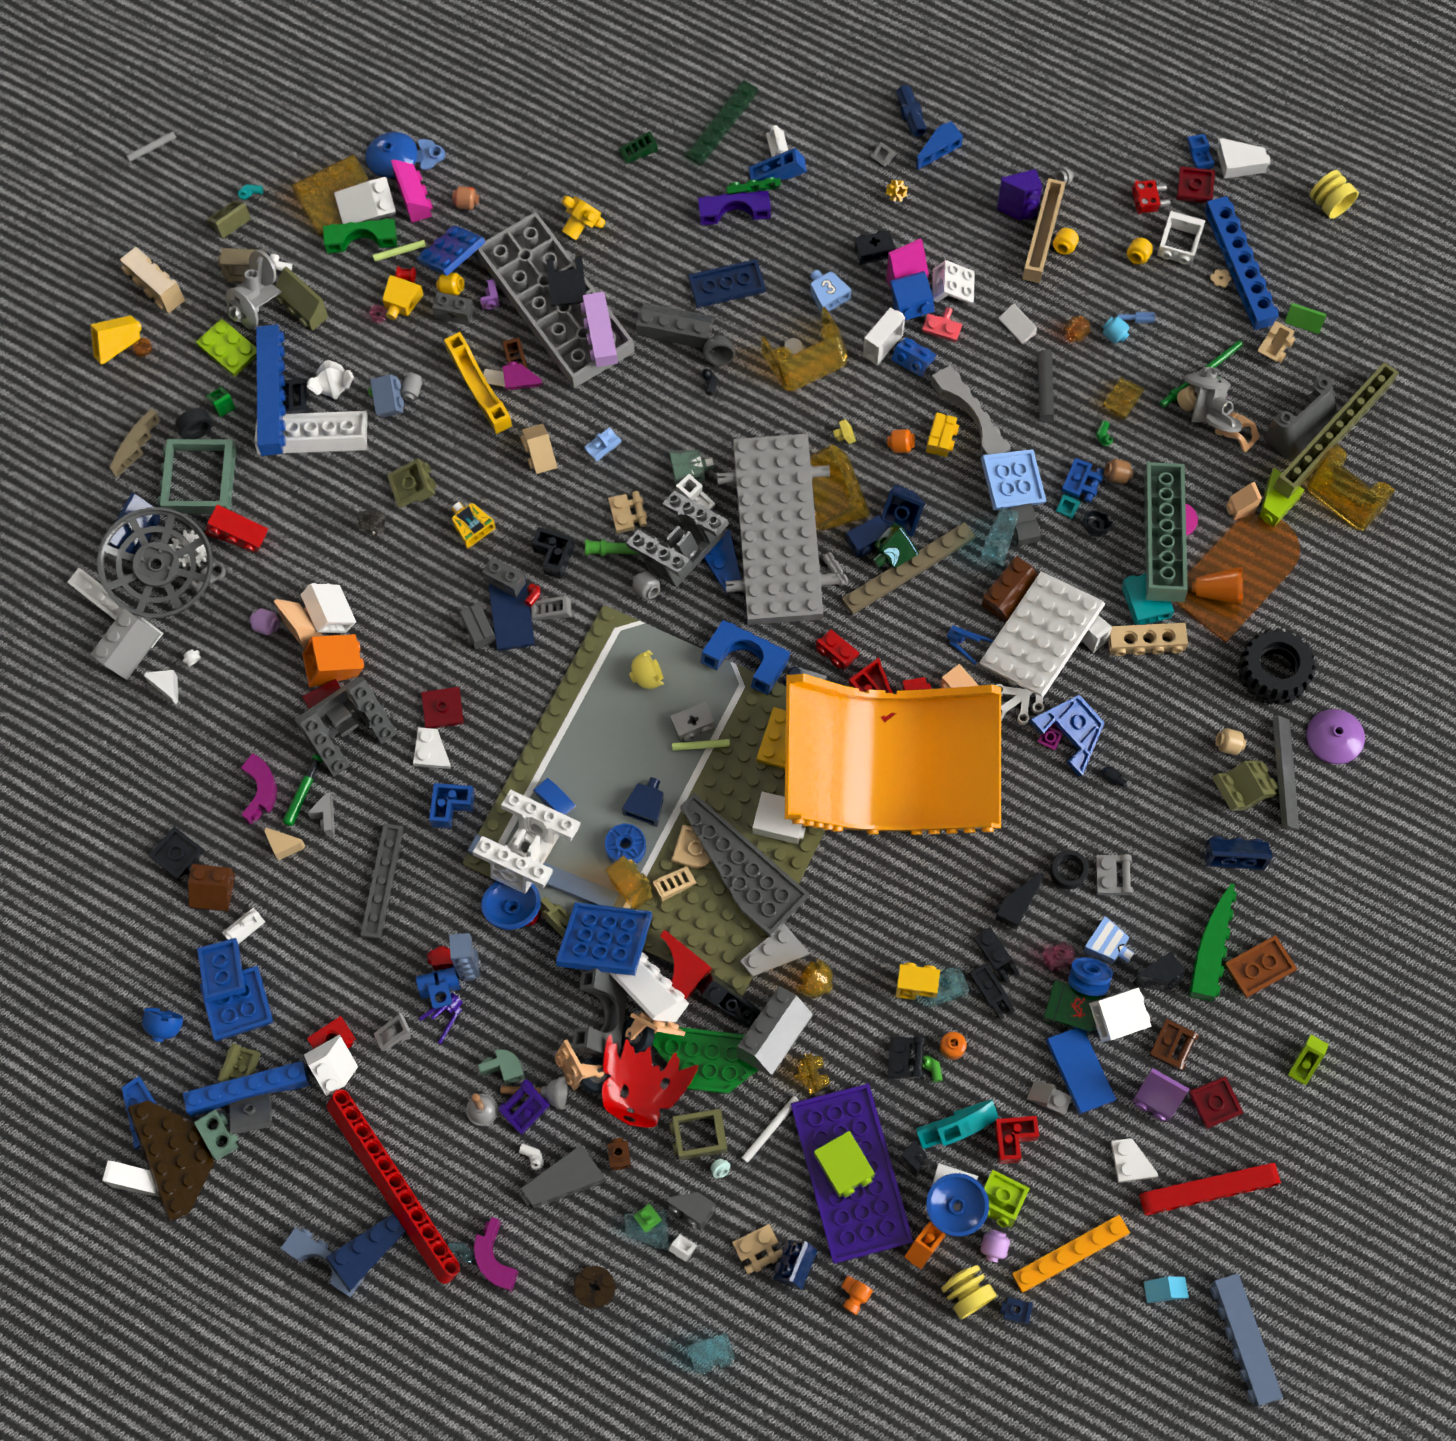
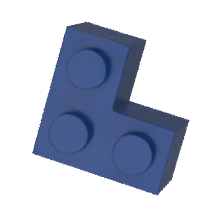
[429,783,475,829]

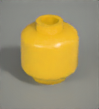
[1053,228,1079,255]
[1127,238,1153,265]
[436,272,464,296]

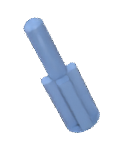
[1117,312,1155,323]

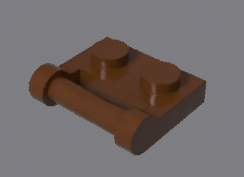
[1149,1019,1199,1072]

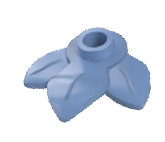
[415,139,445,170]

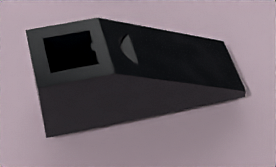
[699,972,761,1027]

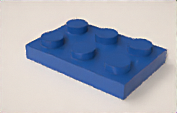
[197,938,246,1002]

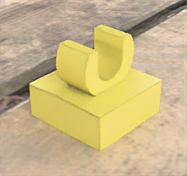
[833,419,856,444]

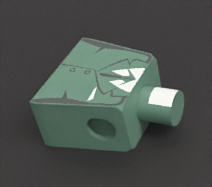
[670,450,714,485]

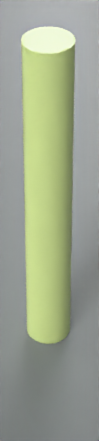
[373,240,426,262]
[672,739,730,751]

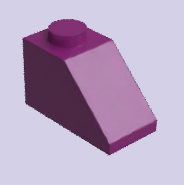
[503,362,542,391]

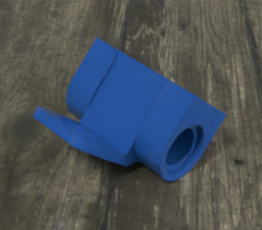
[416,967,461,1009]

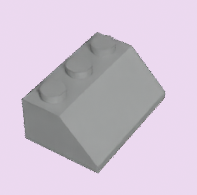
[90,609,161,680]

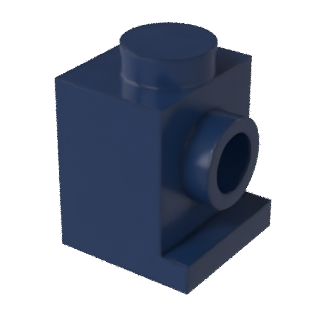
[1000,1297,1033,1326]

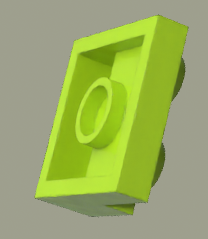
[984,1170,1030,1228]

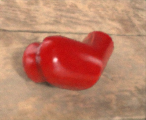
[524,584,540,607]

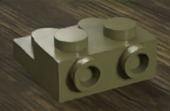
[387,459,437,508]

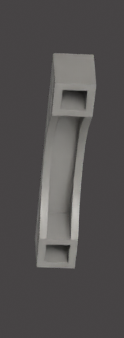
[931,365,1011,456]

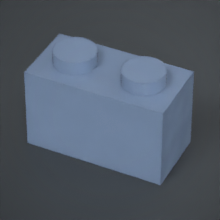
[370,375,404,418]

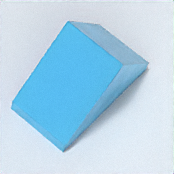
[1143,1276,1189,1303]

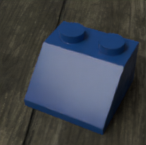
[890,271,935,320]

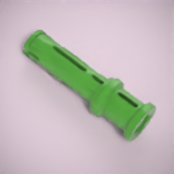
[585,539,640,556]

